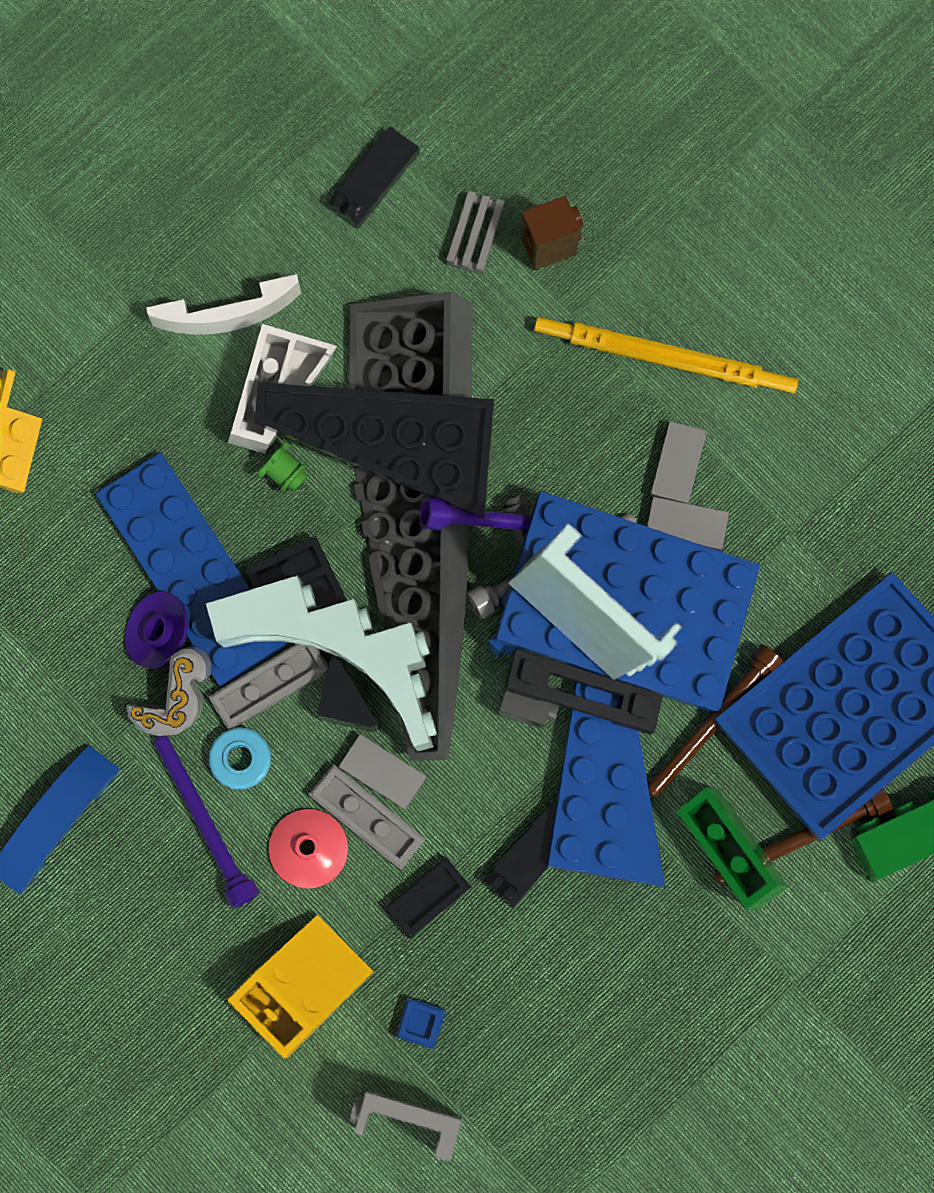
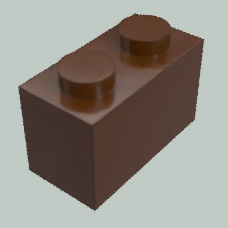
[521,195,584,271]

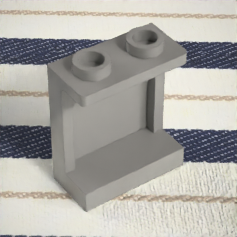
[349,1090,462,1161]

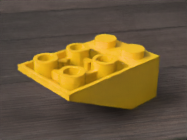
[228,915,374,1059]

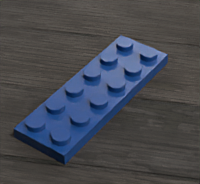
[96,452,287,688]

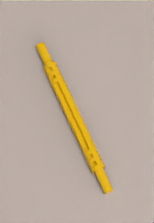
[534,317,799,394]

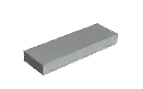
[209,644,328,730]
[309,764,426,870]

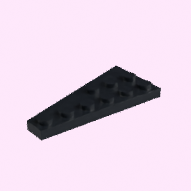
[254,382,494,519]

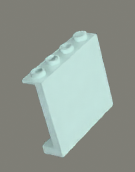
[509,524,681,680]

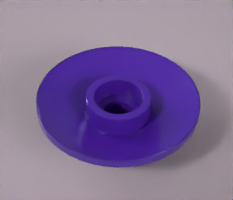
[125,591,188,669]

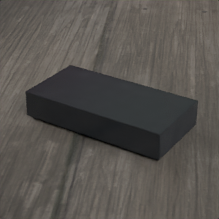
[385,857,471,939]

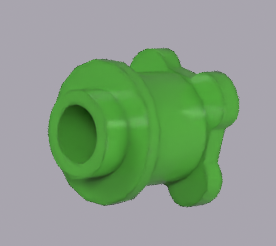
[257,442,309,493]

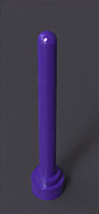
[420,497,531,531]
[154,735,260,909]

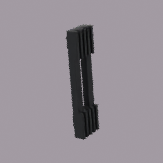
[503,649,663,735]

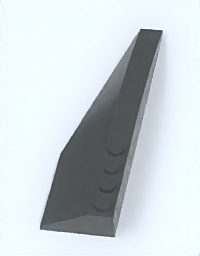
[349,291,473,761]

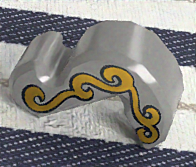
[126,646,211,736]

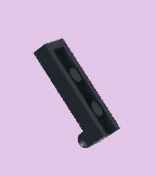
[328,126,420,229]
[483,801,556,908]

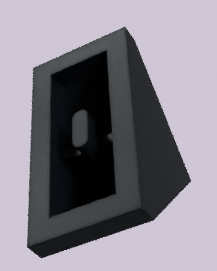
[317,657,380,732]

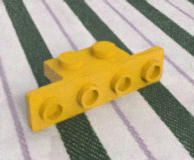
[0,368,42,494]

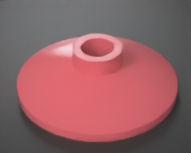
[269,809,348,889]

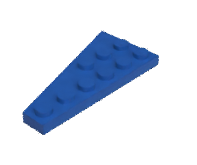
[546,682,665,887]

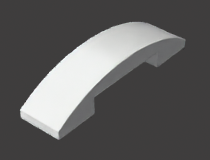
[146,274,301,335]

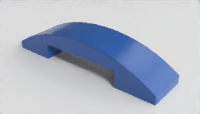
[0,745,121,895]

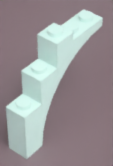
[206,576,437,751]

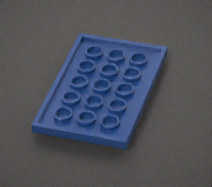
[494,491,760,712]
[715,572,934,842]

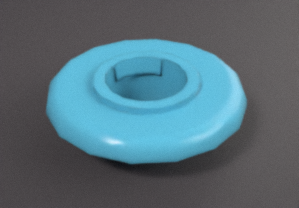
[209,727,271,790]

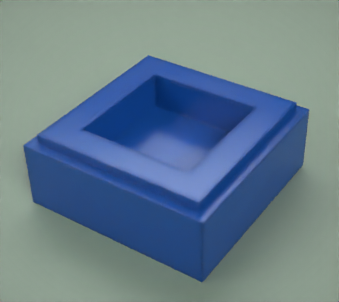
[396,998,446,1049]

